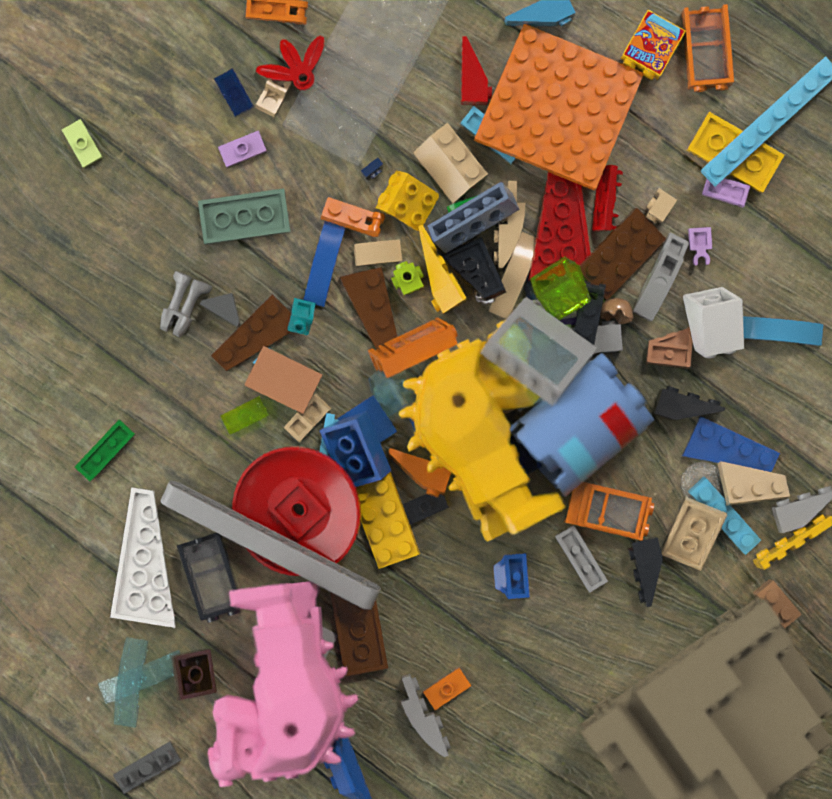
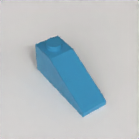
[504,0,576,27]

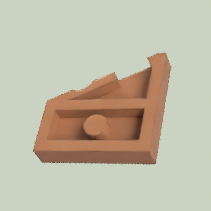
[646,327,693,369]

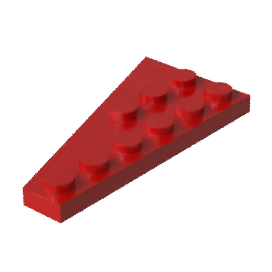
[529,172,591,280]

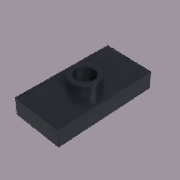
[402,494,449,525]

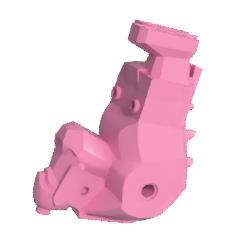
[208,581,358,787]

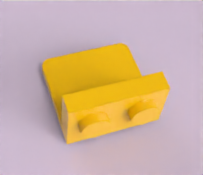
[375,170,439,231]

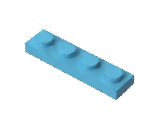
[688,476,761,555]

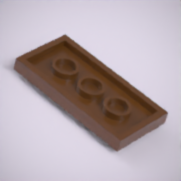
[575,208,666,301]
[330,591,388,676]

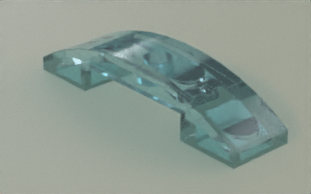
[114,637,148,728]
[98,650,180,704]

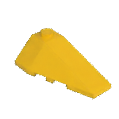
[418,225,467,314]

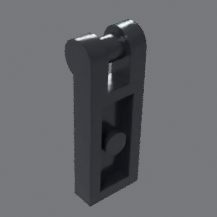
[574,281,606,345]

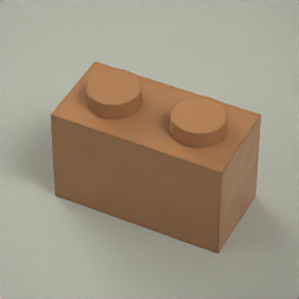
[753,579,802,628]

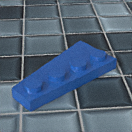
[682,417,780,472]

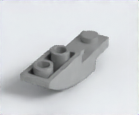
[632,233,689,322]
[401,674,451,757]

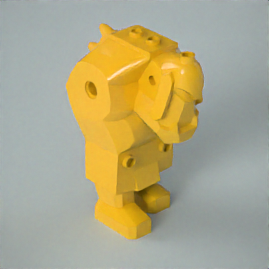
[399,320,565,541]

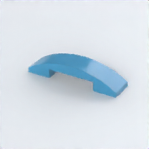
[743,316,823,346]

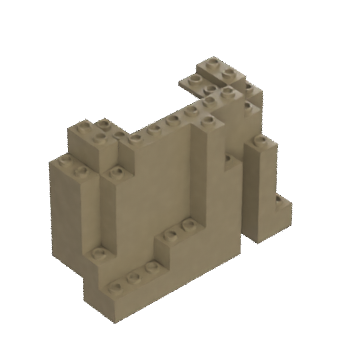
[577,597,832,799]

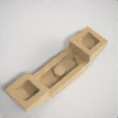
[488,232,536,319]

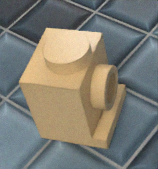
[646,188,677,224]

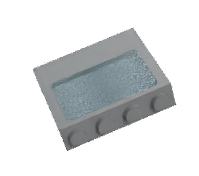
[480,297,597,406]

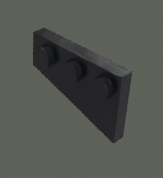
[442,237,507,302]

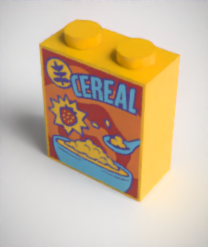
[621,10,686,80]

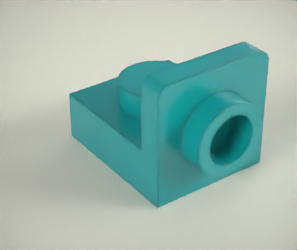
[287,298,315,335]

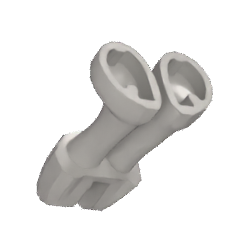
[160,271,212,338]

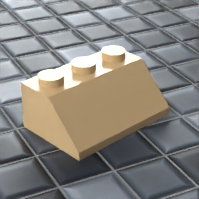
[413,123,488,204]

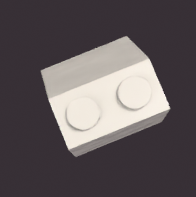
[683,287,744,358]

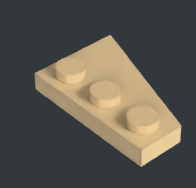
[718,461,790,506]

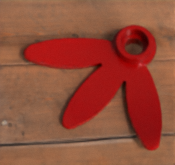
[256,36,324,91]

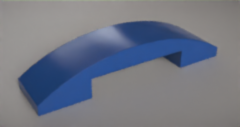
[304,221,346,307]

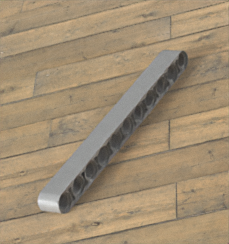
[161,480,381,610]

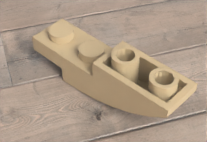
[494,181,525,270]

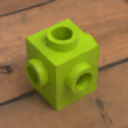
[391,261,424,296]

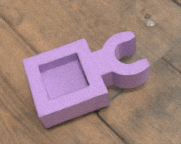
[688,227,712,266]

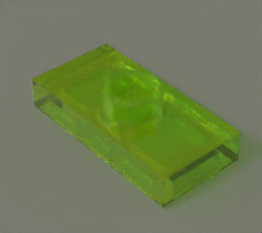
[220,396,269,435]

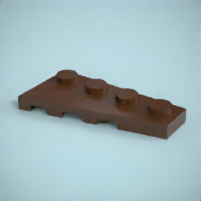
[340,267,398,350]

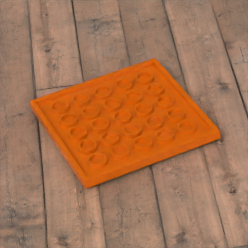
[474,24,644,191]

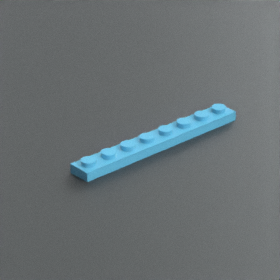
[700,56,832,187]

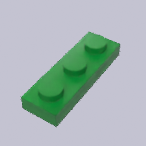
[75,419,136,482]

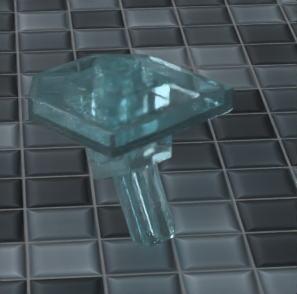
[368,371,414,418]

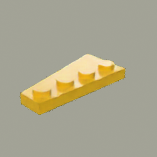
[753,514,832,570]

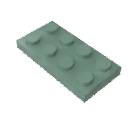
[198,188,291,245]

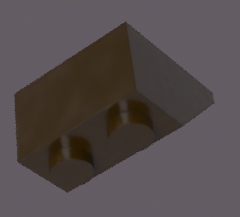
[172,649,217,701]

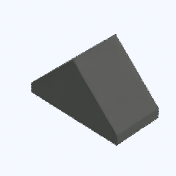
[200,293,241,328]

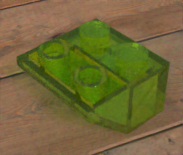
[530,257,591,320]

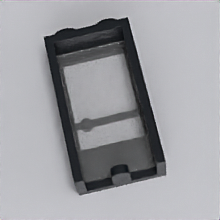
[177,533,241,623]

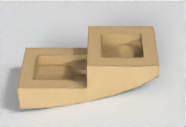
[255,79,293,118]
[353,240,402,266]
[284,394,331,442]

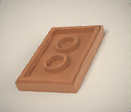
[245,346,323,414]

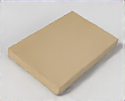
[661,497,727,571]

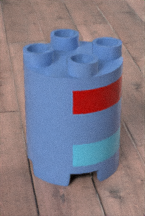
[510,353,654,496]

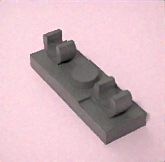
[113,741,181,794]

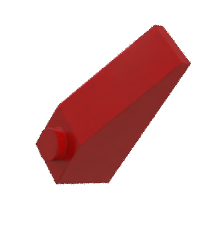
[461,36,492,106]

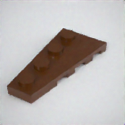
[211,294,291,371]

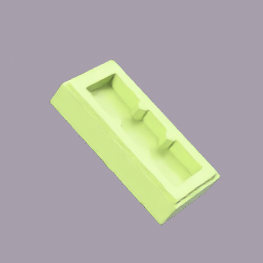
[62,119,103,168]

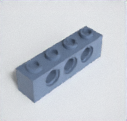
[428,181,520,253]

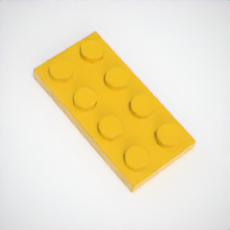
[687,112,784,193]
[355,472,420,569]

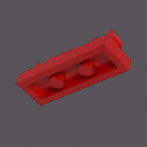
[592,165,623,232]

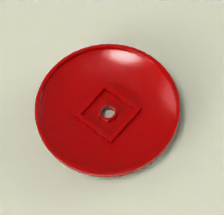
[232,446,361,576]

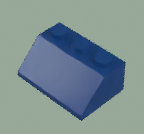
[319,411,391,487]

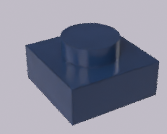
[361,157,384,180]

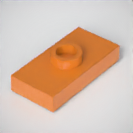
[423,667,471,710]

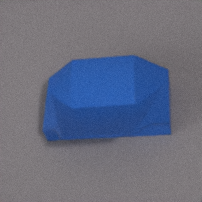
[493,553,530,599]

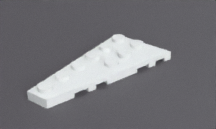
[110,487,176,628]

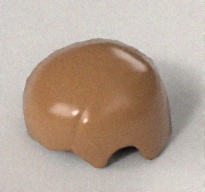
[600,298,633,324]

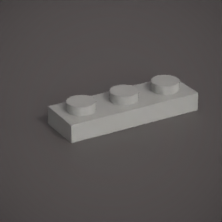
[555,525,608,593]

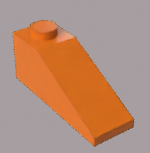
[388,448,451,497]

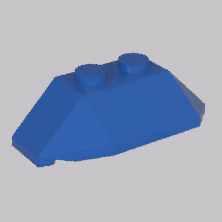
[324,738,372,799]

